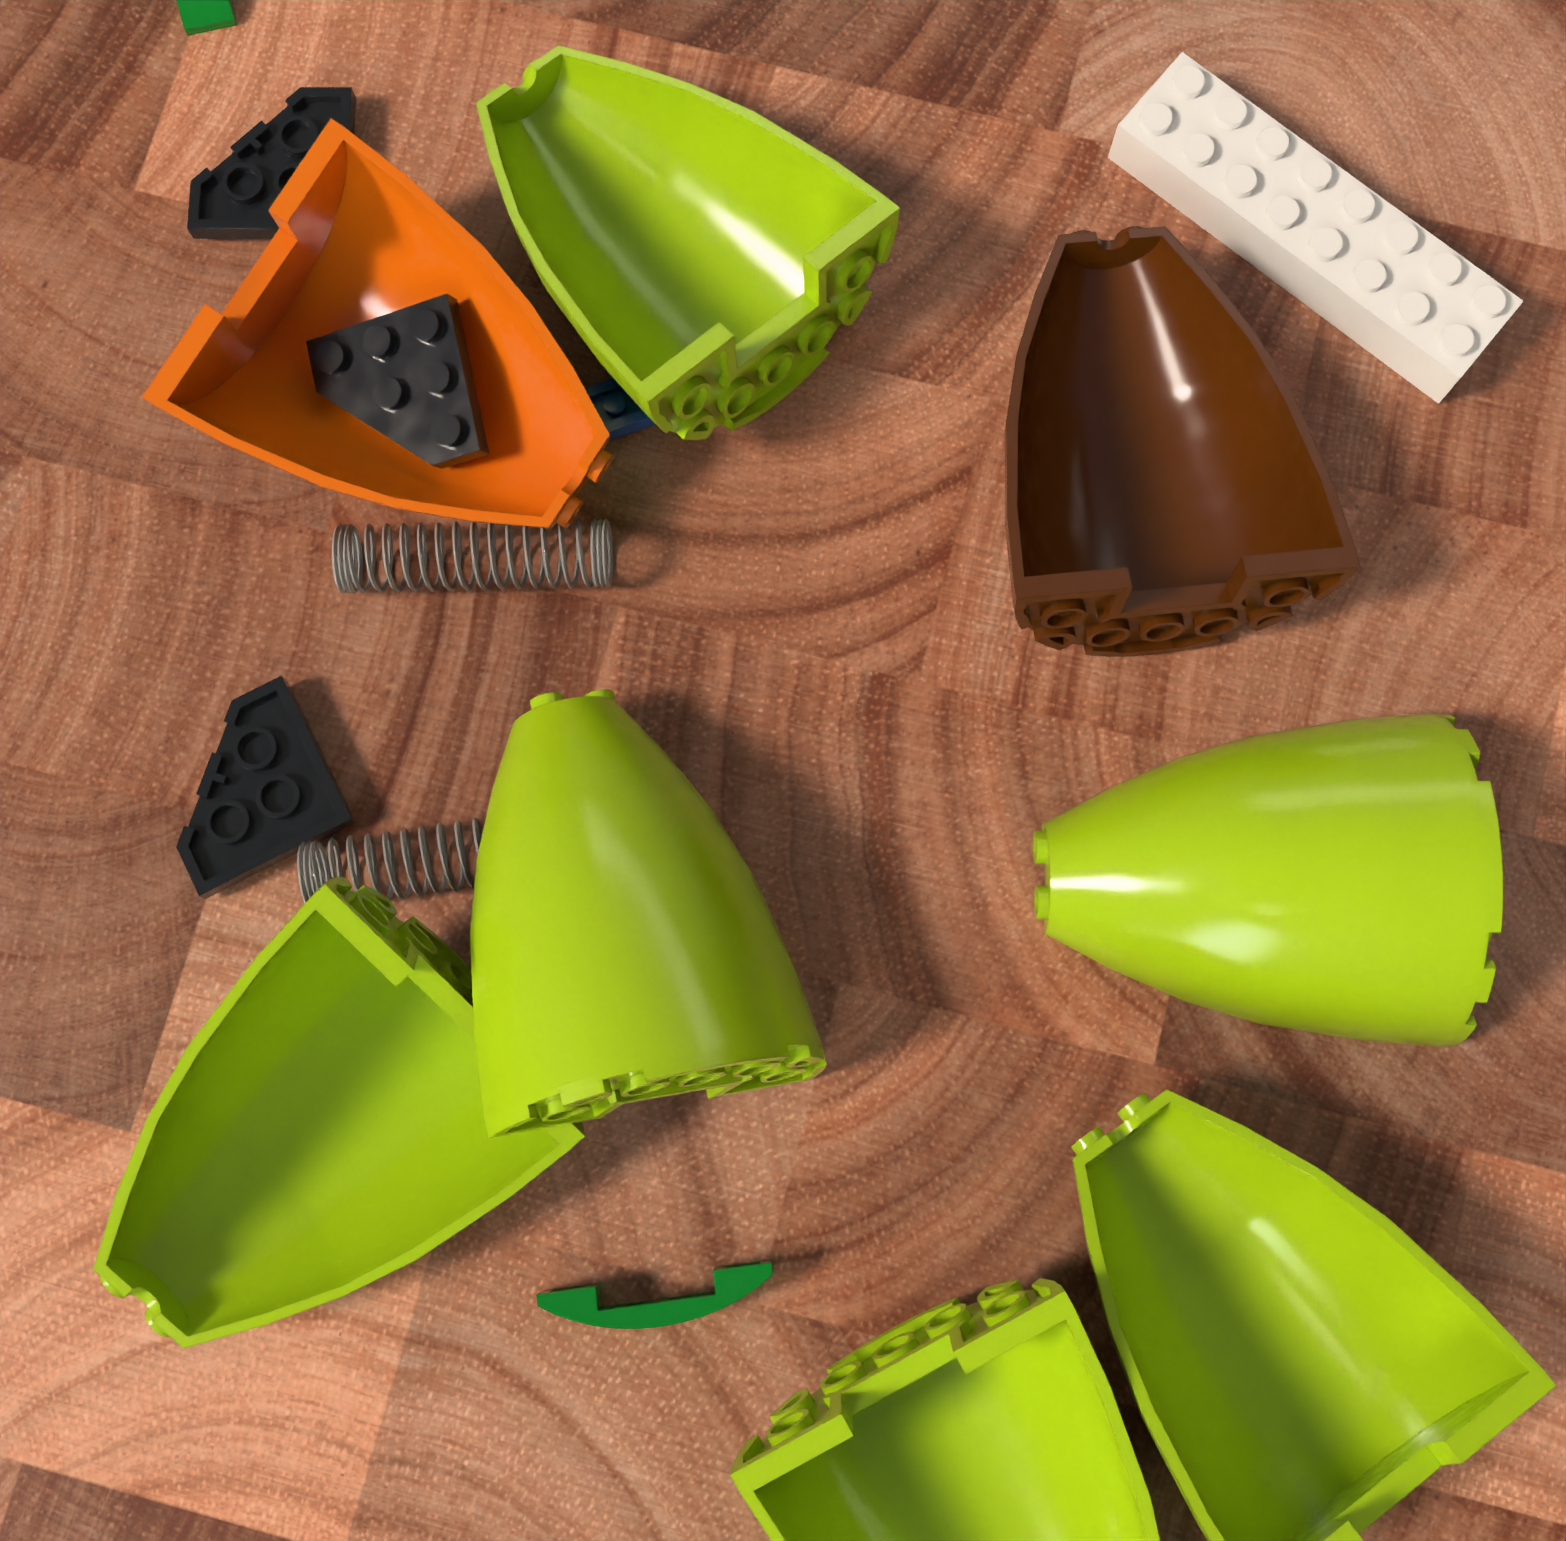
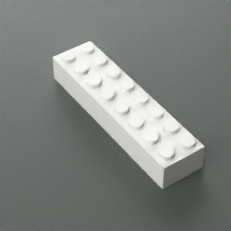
[1108,52,1523,404]

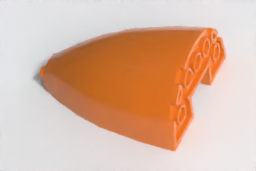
[142,118,614,529]

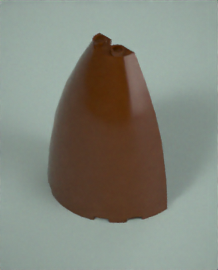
[1005,226,1360,657]

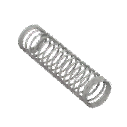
[332,518,613,594]
[297,817,482,904]

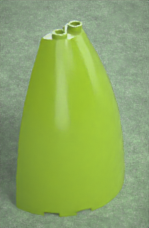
[476,45,900,440]
[470,689,827,1138]
[1033,713,1503,1046]
[93,877,585,1349]
[1071,1089,1557,1541]
[730,1278,1160,1541]

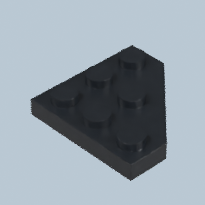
[187,87,356,239]
[306,294,489,469]
[176,676,356,899]

